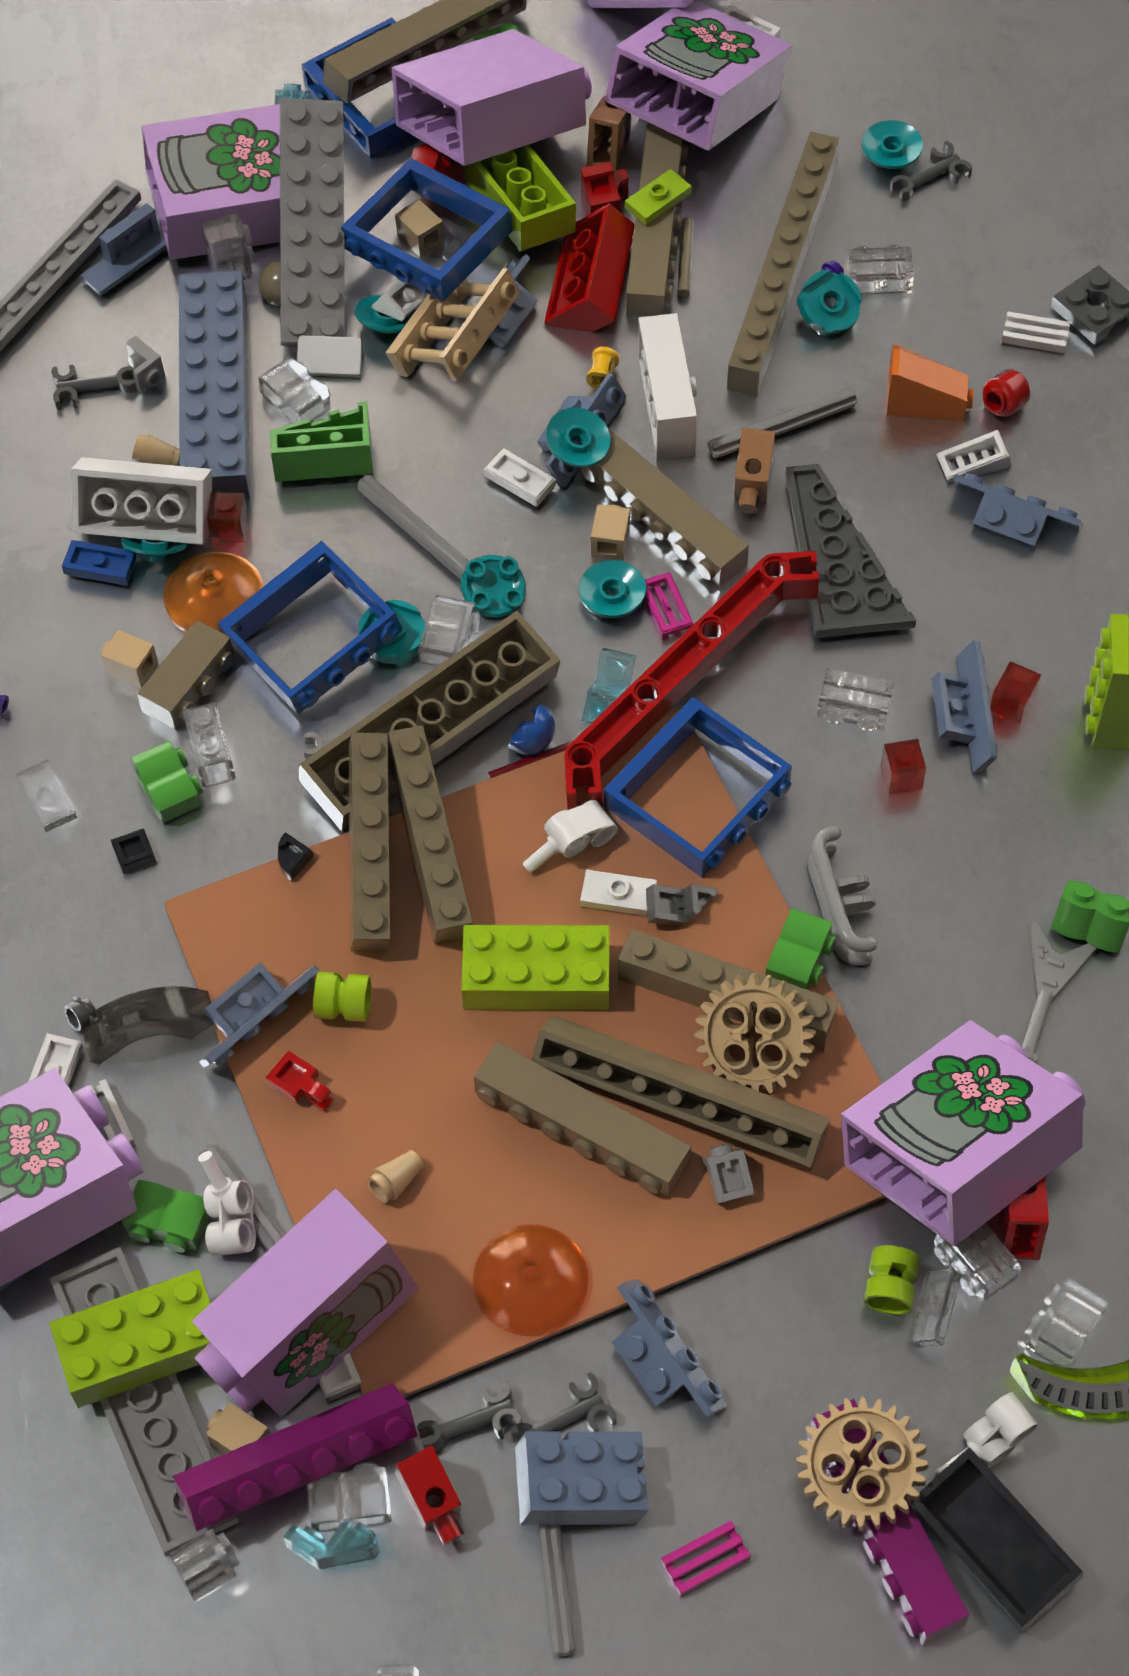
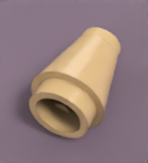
[132,434,179,466]
[367,1150,424,1203]

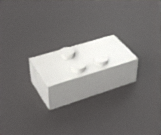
[638,313,697,460]
[71,457,212,545]

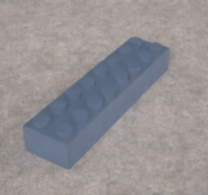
[179,270,250,501]

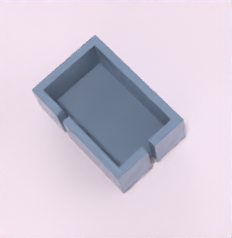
[515,1431,649,1525]

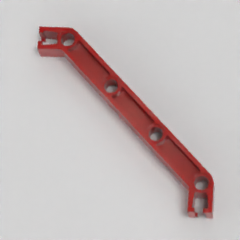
[564,551,819,810]

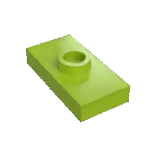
[625,169,692,226]

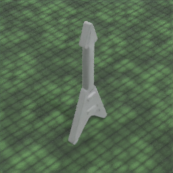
[1022,922,1097,1063]

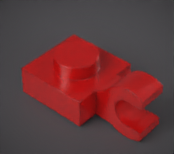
[265,1050,333,1111]

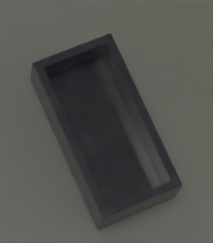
[909,1447,1083,1632]

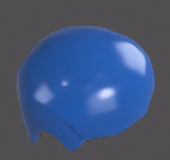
[508,704,556,756]

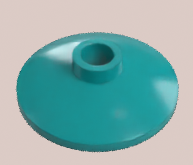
[862,120,923,169]
[355,295,416,334]
[545,407,611,467]
[121,537,189,562]
[579,560,646,618]

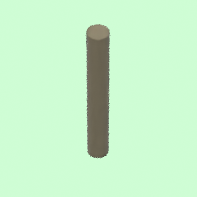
[677,217,694,298]

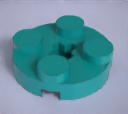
[796,270,862,336]
[358,600,427,666]

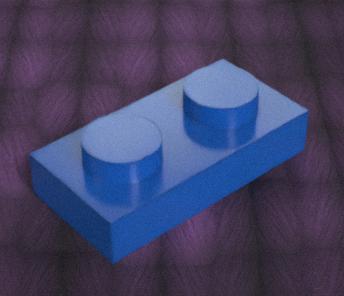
[62,540,137,585]

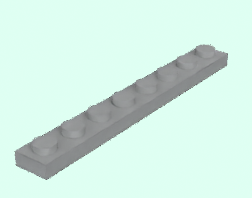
[0,179,142,351]

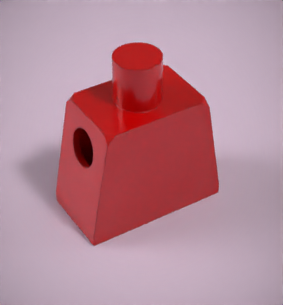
[1001,1177,1049,1260]

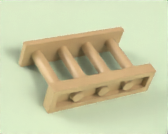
[385,268,520,381]

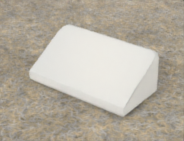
[371,281,428,321]
[297,335,363,378]

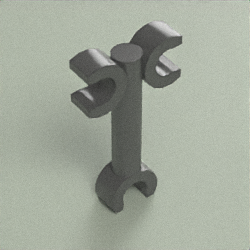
[890,141,972,201]
[51,364,137,410]
[510,1372,617,1438]
[417,1380,524,1452]

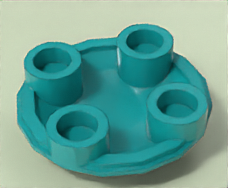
[460,554,526,618]

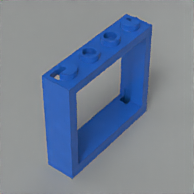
[302,17,413,158]
[341,158,512,302]
[217,541,403,715]
[604,697,792,877]

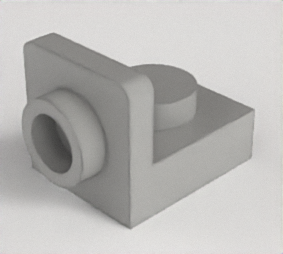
[126,335,165,393]
[701,1143,755,1203]

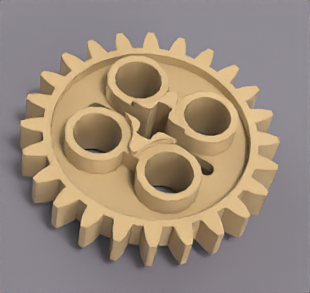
[694,973,816,1094]
[796,1397,928,1531]

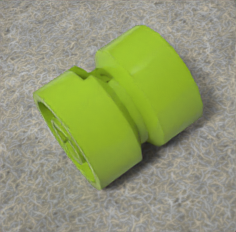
[313,971,372,1022]
[863,1245,921,1315]

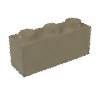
[137,620,234,730]

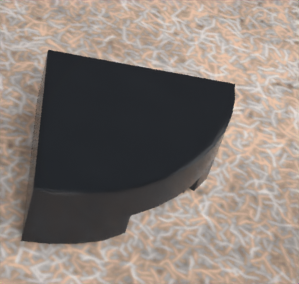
[278,832,313,881]

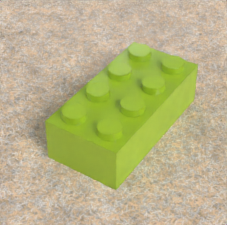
[463,144,576,251]
[1084,614,1129,750]
[461,925,610,1010]
[49,1269,211,1408]

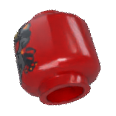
[982,369,1031,417]

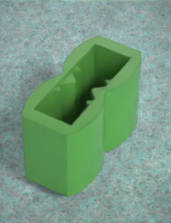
[131,741,203,823]
[1051,881,1129,952]
[765,908,836,990]
[122,1180,210,1253]

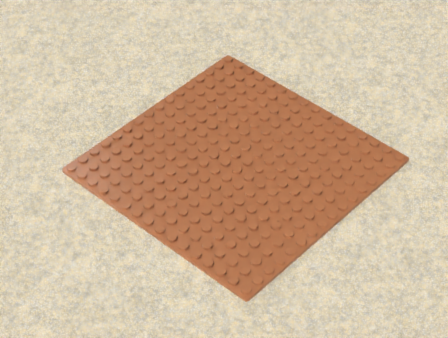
[165,708,886,1397]

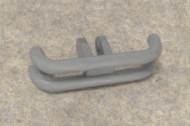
[807,826,878,966]

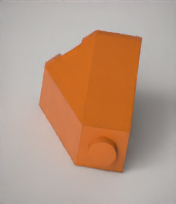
[886,344,974,421]

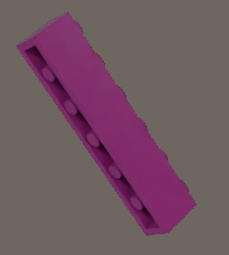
[173,1383,418,1532]
[807,1399,970,1646]

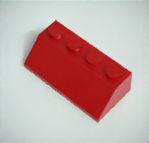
[544,203,635,332]

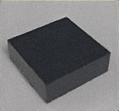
[110,828,156,874]

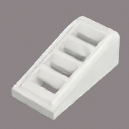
[936,430,1011,483]

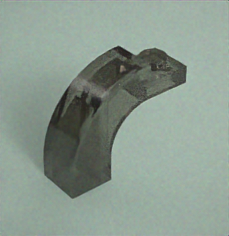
[82,986,214,1064]

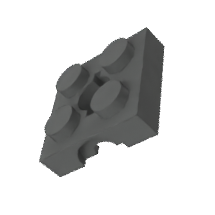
[1051,265,1129,345]

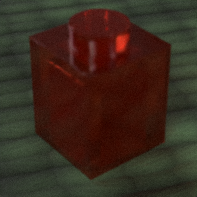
[207,492,248,543]
[990,661,1042,724]
[880,739,926,795]

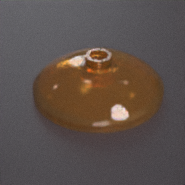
[163,552,263,633]
[473,1224,588,1336]

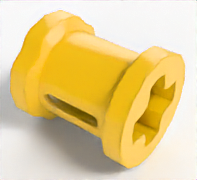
[586,347,620,389]

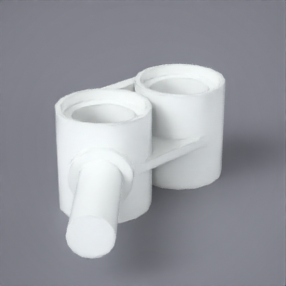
[522,800,618,874]
[198,1151,256,1256]
[937,1392,1038,1474]

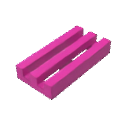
[644,572,694,640]
[661,1521,751,1597]

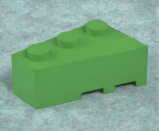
[270,400,373,482]

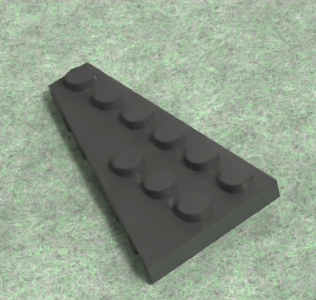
[785,464,917,638]

